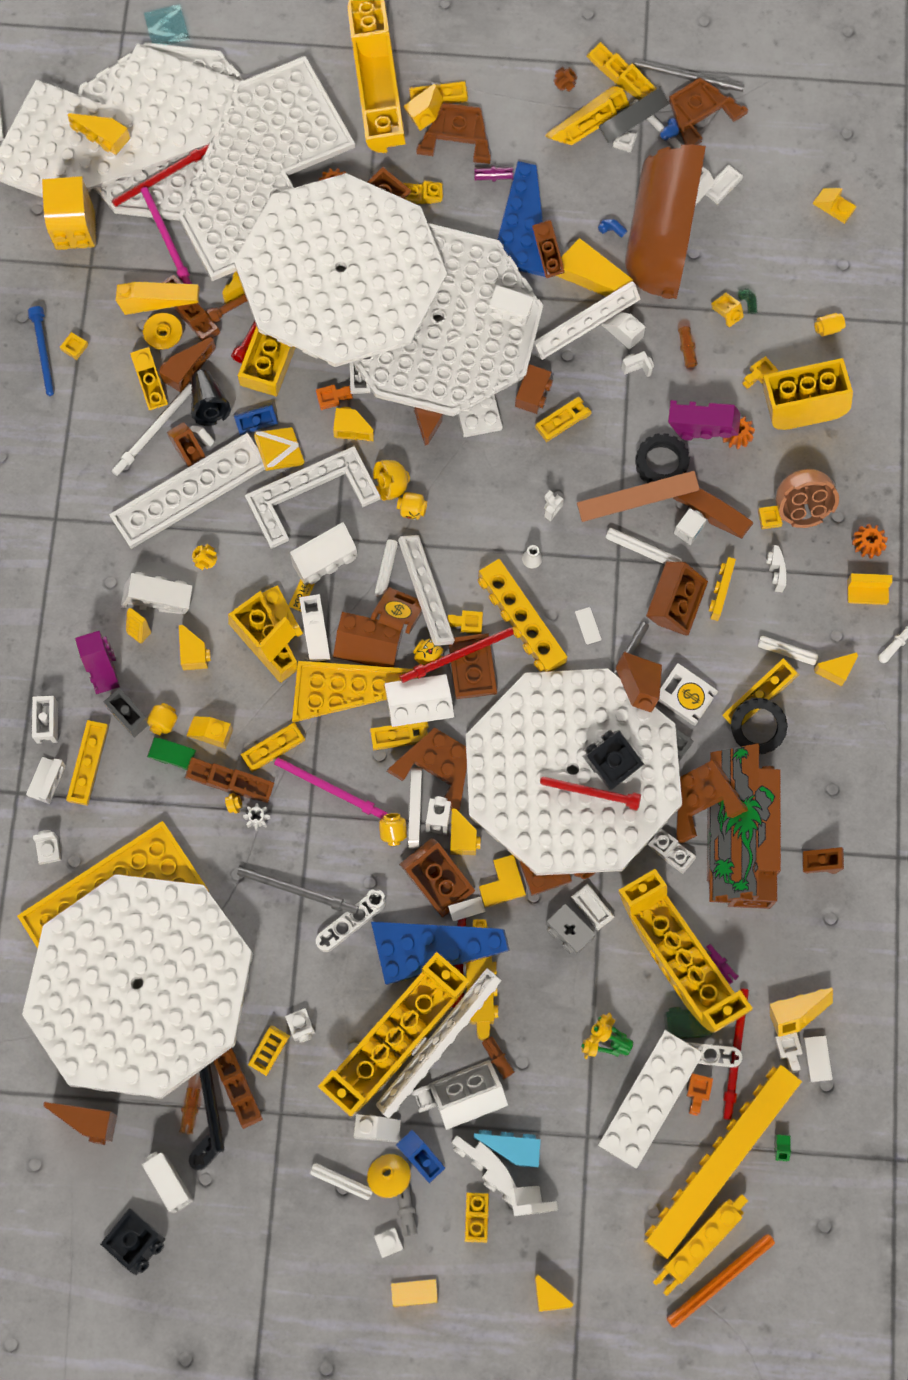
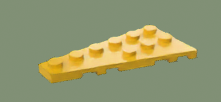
[292,661,417,722]

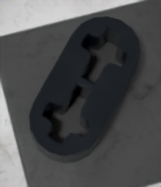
[189,1133,225,1171]

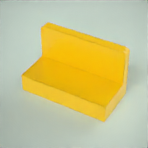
[847,573,892,605]

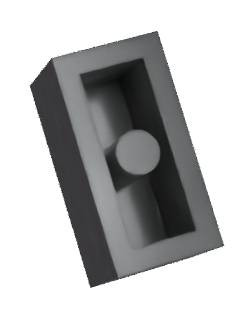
[103,688,149,738]

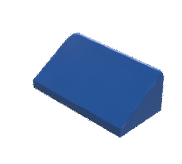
[233,404,278,435]

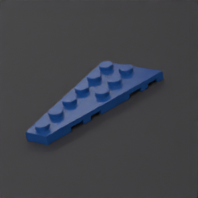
[371,922,510,985]

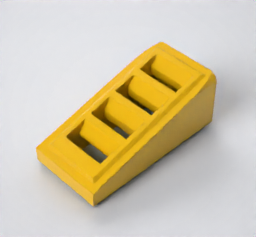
[126,608,151,643]
[248,1025,290,1076]

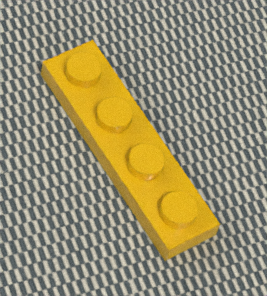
[66,720,109,806]

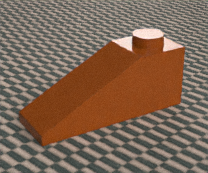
[159,337,216,393]

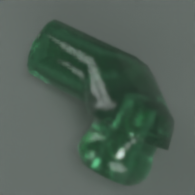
[738,288,758,314]

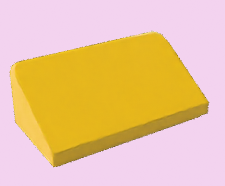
[258,617,296,662]
[391,1279,438,1307]

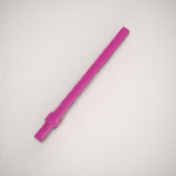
[141,187,192,284]
[274,757,389,819]

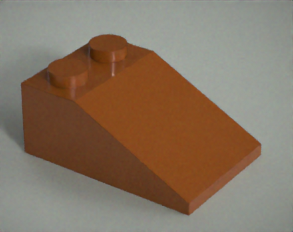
[399,838,475,918]
[43,1102,117,1145]

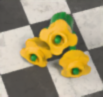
[581,1012,633,1059]

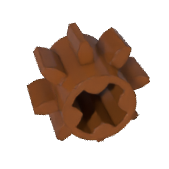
[554,66,577,92]

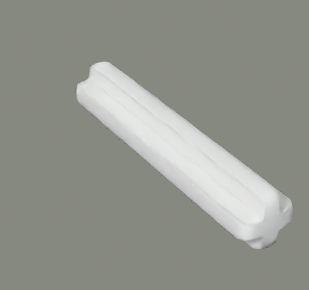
[375,539,398,598]
[758,636,818,665]
[310,1163,373,1200]

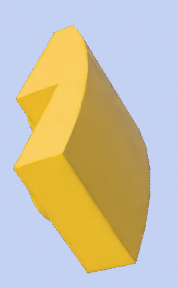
[403,181,443,204]
[465,1193,489,1243]

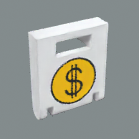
[658,663,718,726]

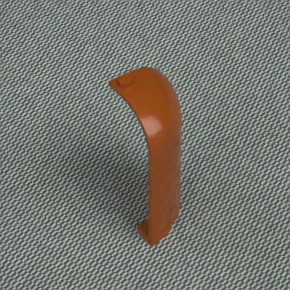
[625,144,706,299]

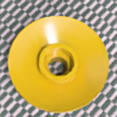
[143,313,183,350]
[367,1154,411,1198]

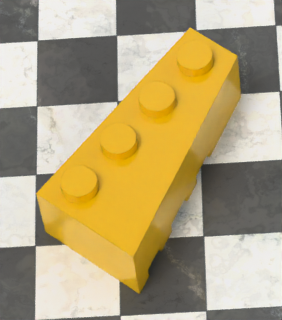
[228,591,297,683]

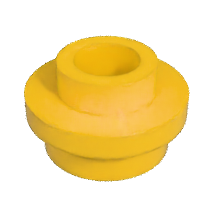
[225,793,242,814]

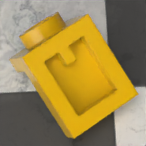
[711,293,744,327]

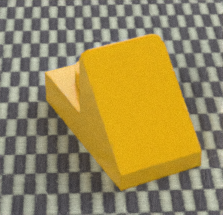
[813,188,857,224]

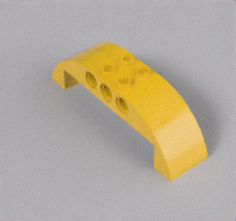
[619,869,753,1033]
[317,952,470,1117]

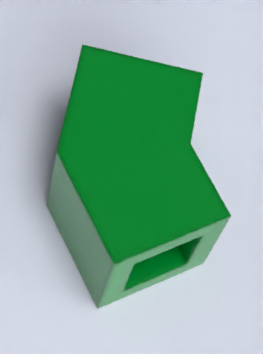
[774,1135,791,1161]

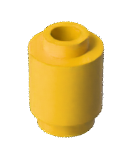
[814,313,846,337]

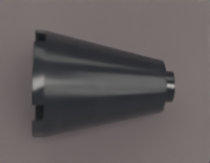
[191,369,231,426]

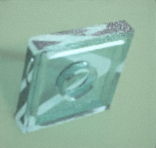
[143,5,190,45]

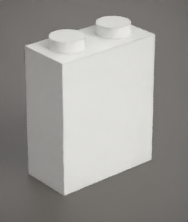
[142,1151,194,1213]

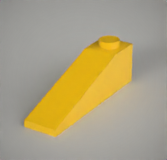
[115,282,199,315]
[722,658,800,725]

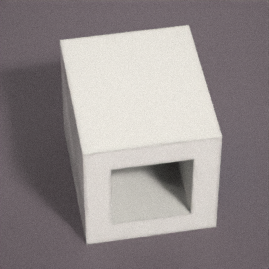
[674,509,707,545]

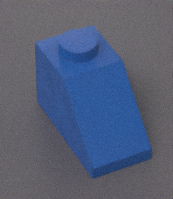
[396,1130,446,1184]

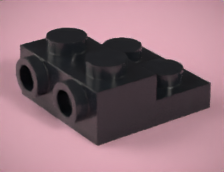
[582,730,644,790]
[100,1208,166,1276]

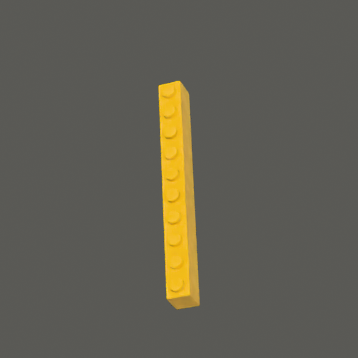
[644,1065,802,1259]

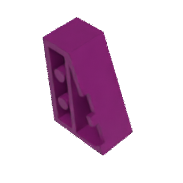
[668,400,741,441]
[75,631,120,694]

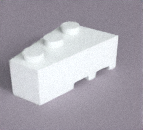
[121,572,192,614]

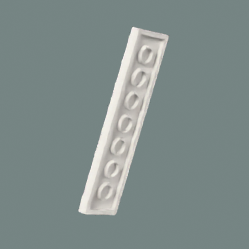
[109,433,265,549]

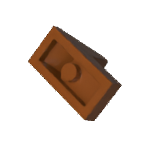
[803,847,844,874]

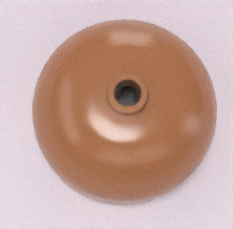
[776,469,839,528]

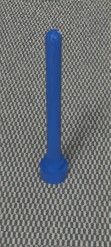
[28,306,54,396]

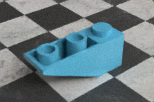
[474,1130,541,1168]

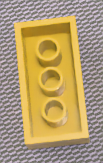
[238,326,296,397]

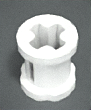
[411,1085,437,1113]

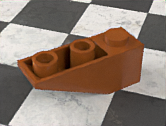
[532,220,565,279]

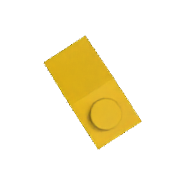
[403,84,443,131]
[333,407,374,441]
[179,625,211,671]
[186,716,233,749]
[450,809,481,855]

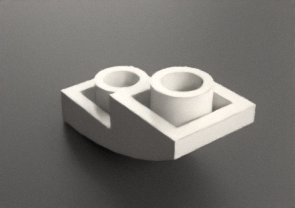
[766,545,786,593]
[648,829,696,874]

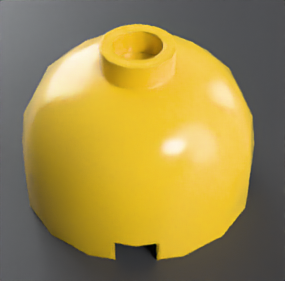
[373,460,410,501]

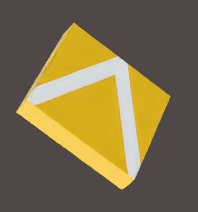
[254,427,304,471]

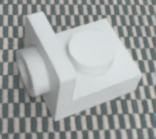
[33,830,61,865]
[285,1008,315,1043]

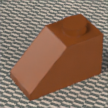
[414,407,444,445]
[166,422,206,468]

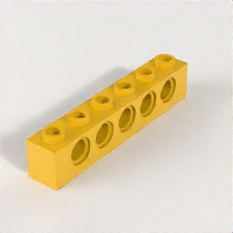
[477,559,567,672]

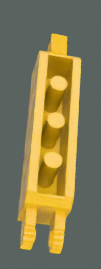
[466,919,498,1041]
[653,1194,749,1296]

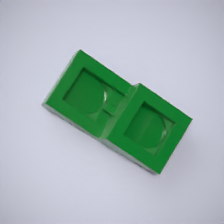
[147,737,196,770]

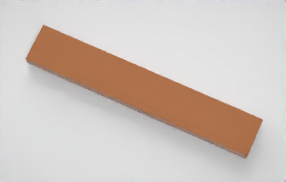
[577,471,699,522]

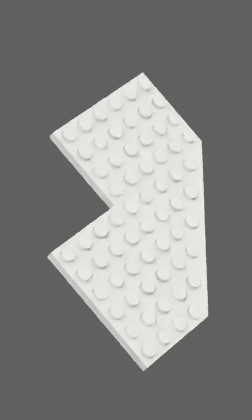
[0,44,241,198]
[179,56,355,281]

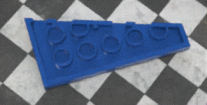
[497,161,545,277]

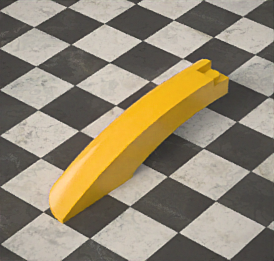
[348,0,406,153]

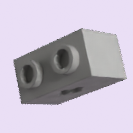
[546,904,596,955]

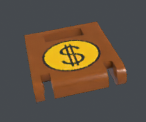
[371,587,423,634]

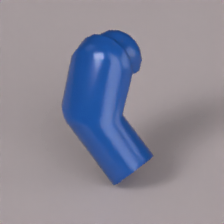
[660,118,679,141]
[598,219,627,238]

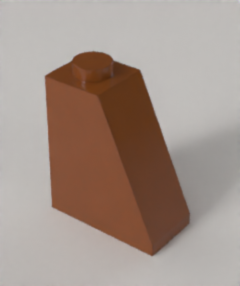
[616,652,662,712]

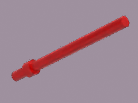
[111,143,210,207]
[399,627,514,683]
[723,989,749,1120]

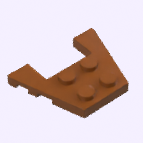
[669,78,748,145]
[417,103,491,164]
[386,728,467,811]
[676,760,748,843]

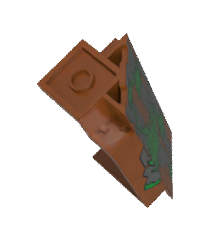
[707,743,781,909]

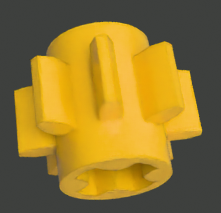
[192,544,217,570]

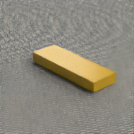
[409,81,468,104]
[241,722,305,773]

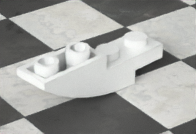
[452,1136,517,1205]

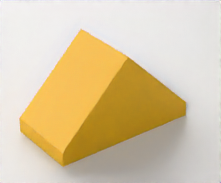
[814,652,858,687]
[534,1275,574,1312]

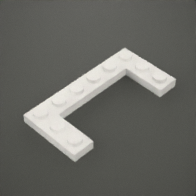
[245,446,380,549]

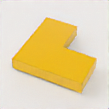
[479,855,526,908]

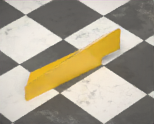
[545,86,630,145]

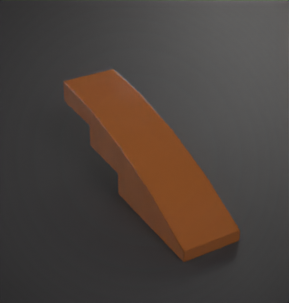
[161,275,220,341]
[673,488,753,539]
[184,757,274,803]
[213,1048,263,1129]

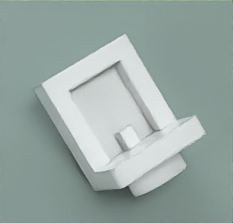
[621,351,654,377]

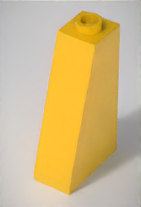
[556,238,633,297]

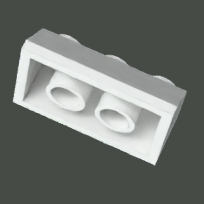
[290,522,357,586]
[384,674,454,727]
[429,1060,508,1130]

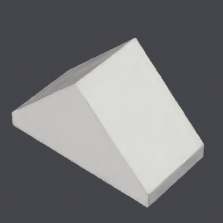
[350,362,371,394]

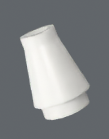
[522,545,542,568]

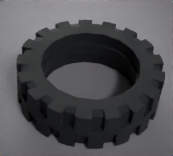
[635,433,690,483]
[731,698,788,754]

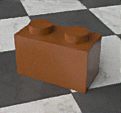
[515,364,553,414]

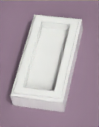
[705,165,743,204]
[571,884,614,931]
[803,1036,833,1082]

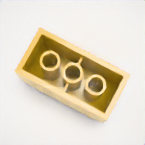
[42,176,96,250]
[763,358,853,430]

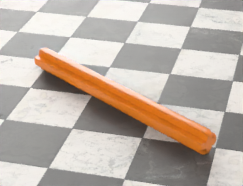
[667,1234,775,1328]

